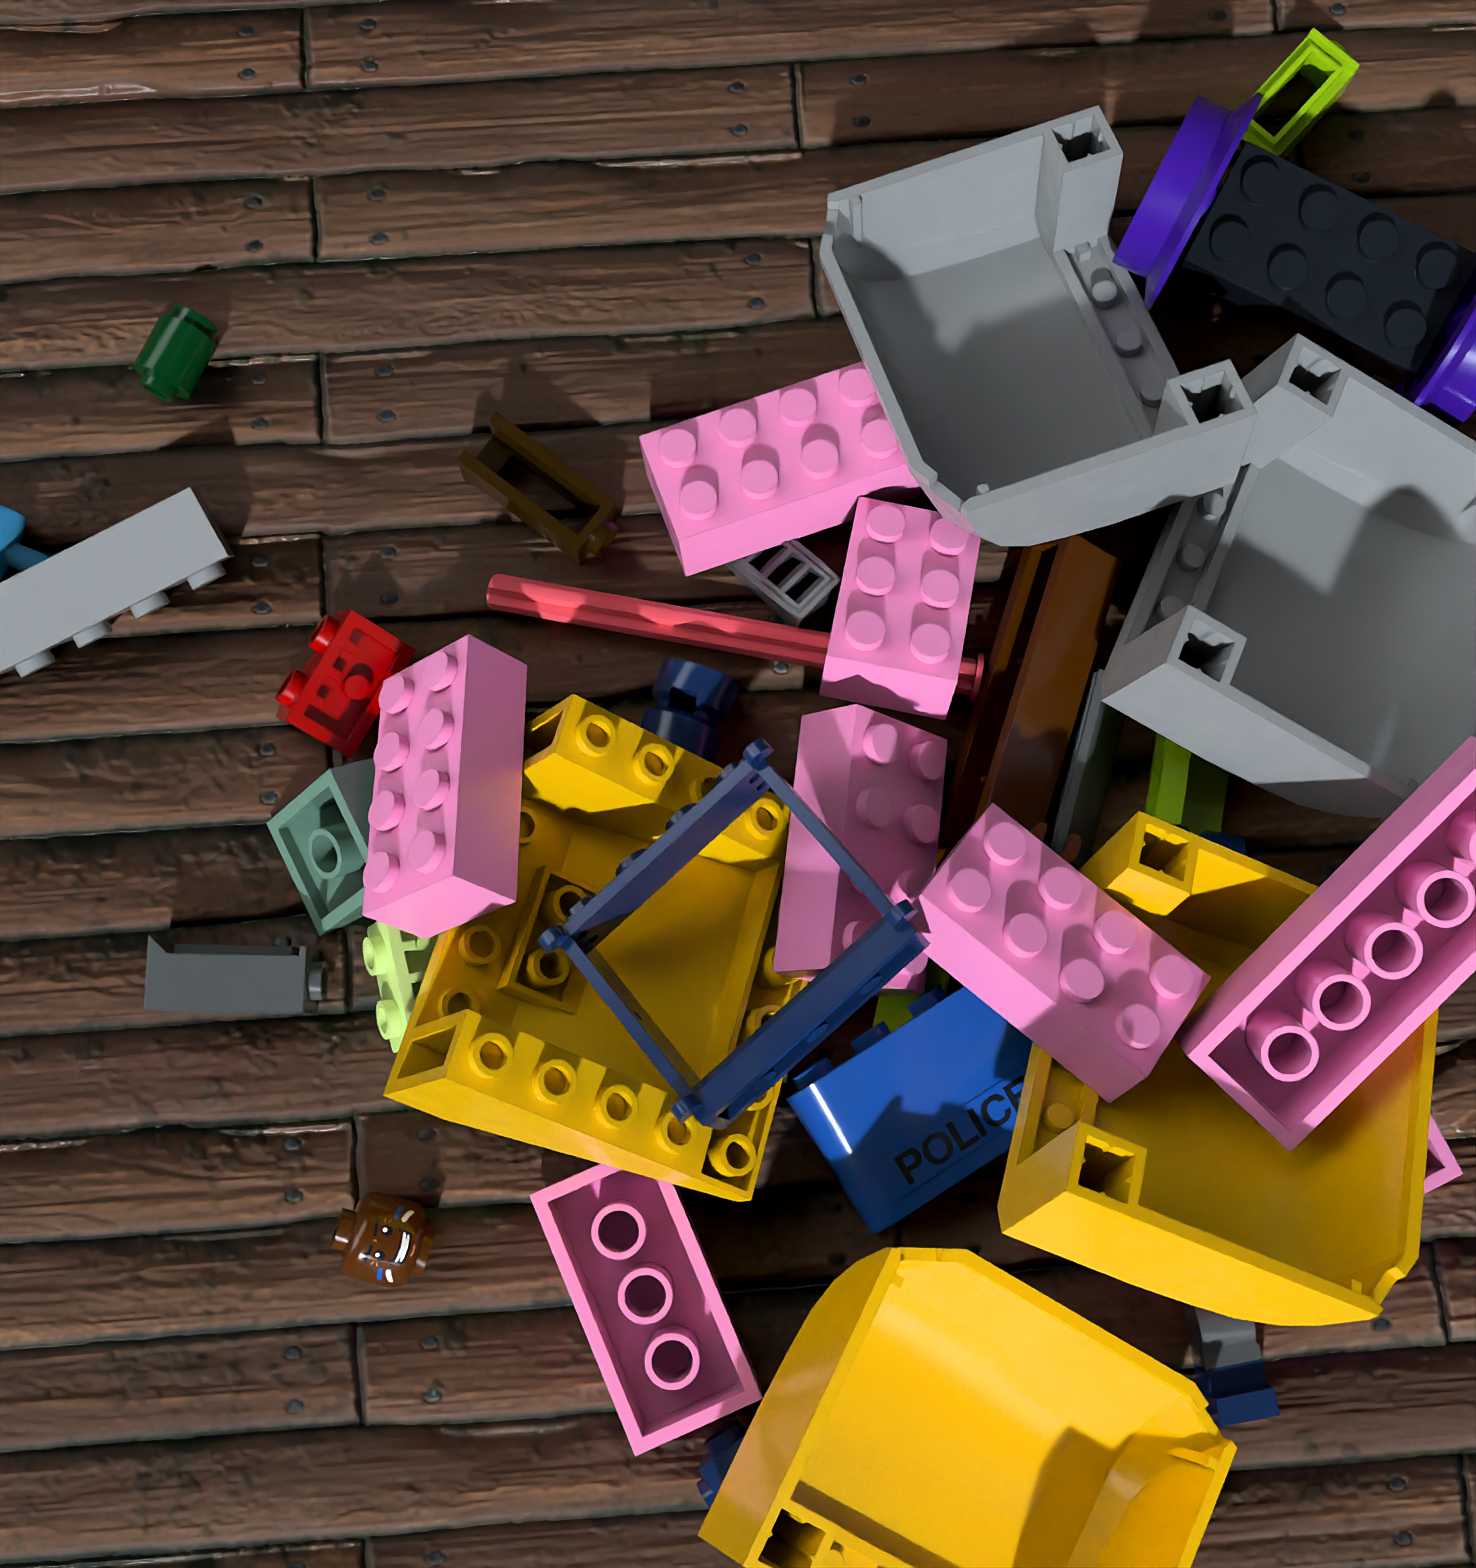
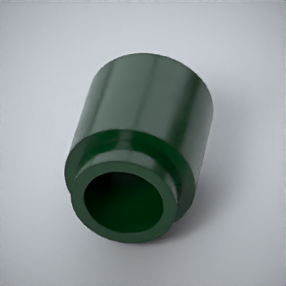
[132,304,219,402]

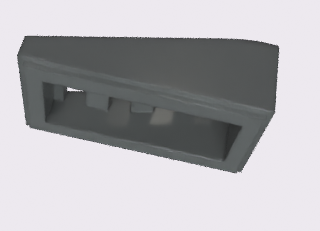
[725,538,842,628]

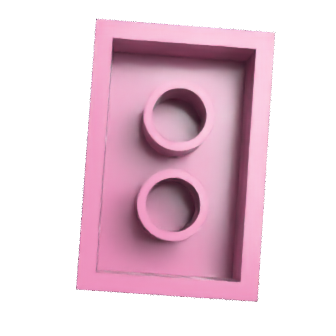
[819,496,981,720]

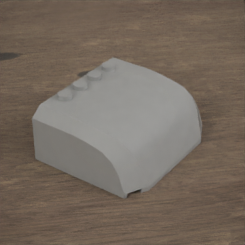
[819,105,1258,546]
[1100,333,1476,818]

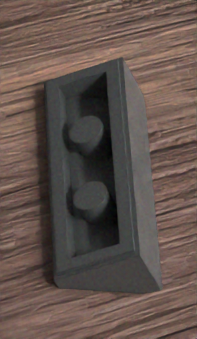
[1044,669,1126,870]

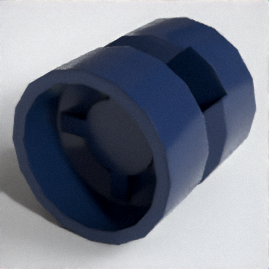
[639,658,740,764]

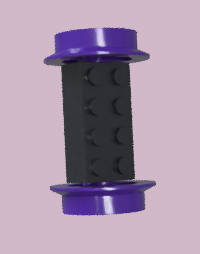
[1112,92,1476,429]

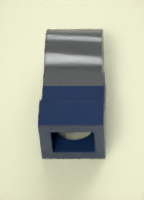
[1184,1303,1280,1427]

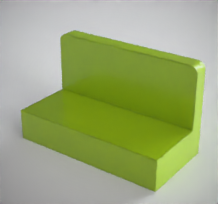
[1144,732,1229,836]

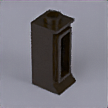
[457,411,619,566]

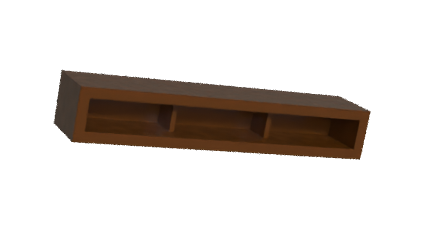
[936,534,1123,870]

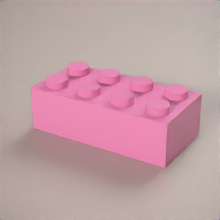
[639,361,920,577]
[362,634,527,939]
[773,704,948,997]
[910,802,1211,1103]
[529,1163,763,1456]

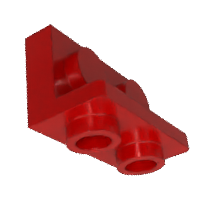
[275,609,416,758]

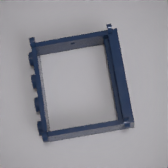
[538,738,931,1130]

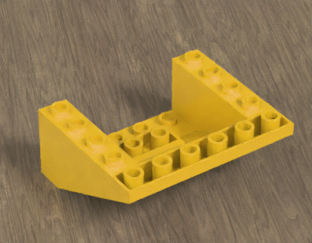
[383,694,808,1202]

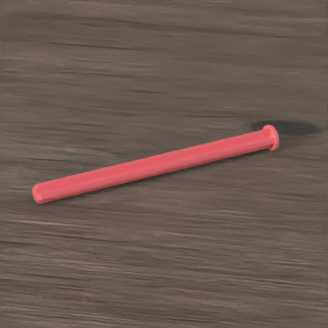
[486,573,985,703]

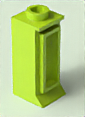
[1237,28,1360,159]

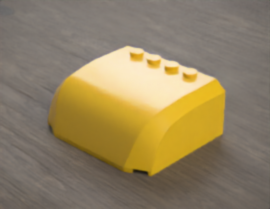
[997,811,1439,1326]
[697,1247,1237,1568]

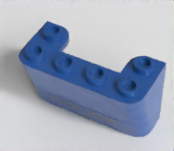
[785,981,1033,1234]

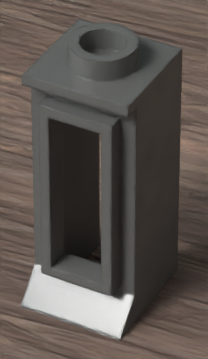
[144,935,329,1015]

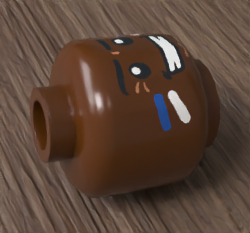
[330,1192,435,1288]

